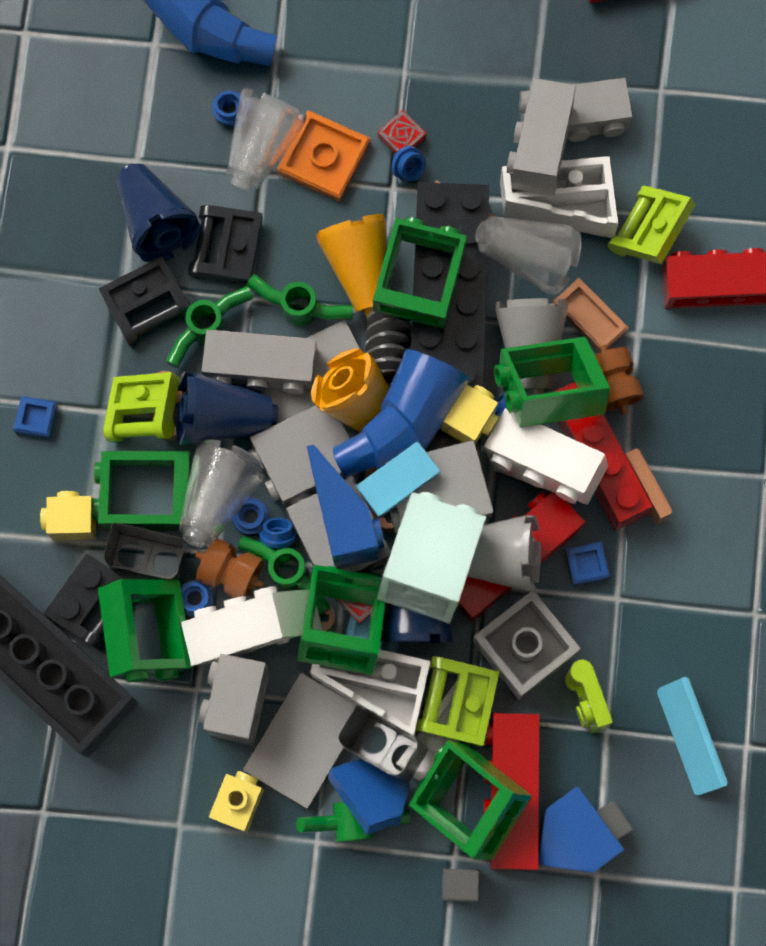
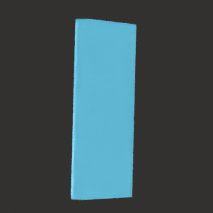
[657,677,728,796]

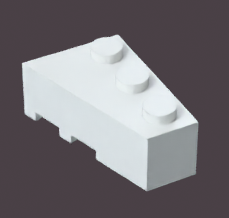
[500,156,618,238]
[484,408,608,505]
[181,586,323,666]
[310,649,430,736]

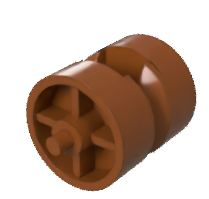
[595,345,645,415]
[195,537,265,599]

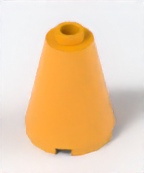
[316,214,390,317]
[311,348,389,433]

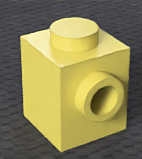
[441,385,500,445]
[40,491,97,541]
[209,771,264,833]

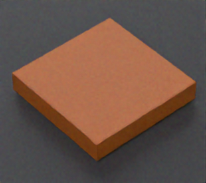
[277,110,371,202]

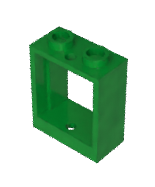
[373,217,467,329]
[494,337,610,428]
[93,451,193,531]
[297,565,385,674]
[98,579,193,683]
[409,741,532,861]

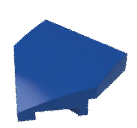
[328,759,410,835]
[538,786,624,873]

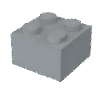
[472,591,581,700]
[199,653,270,745]

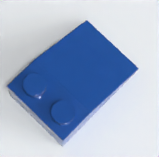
[306,445,384,569]

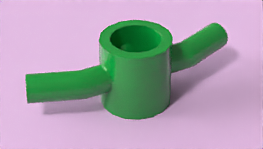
[247,274,353,327]
[165,286,253,368]
[238,536,331,616]
[296,802,411,843]

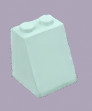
[377,492,486,623]

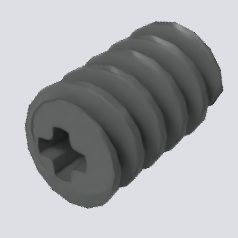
[365,311,412,388]

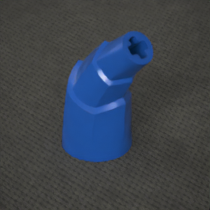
[143,0,277,67]
[333,349,470,477]

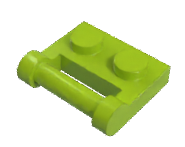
[607,186,695,264]
[103,372,180,442]
[415,656,499,747]
[565,660,613,735]

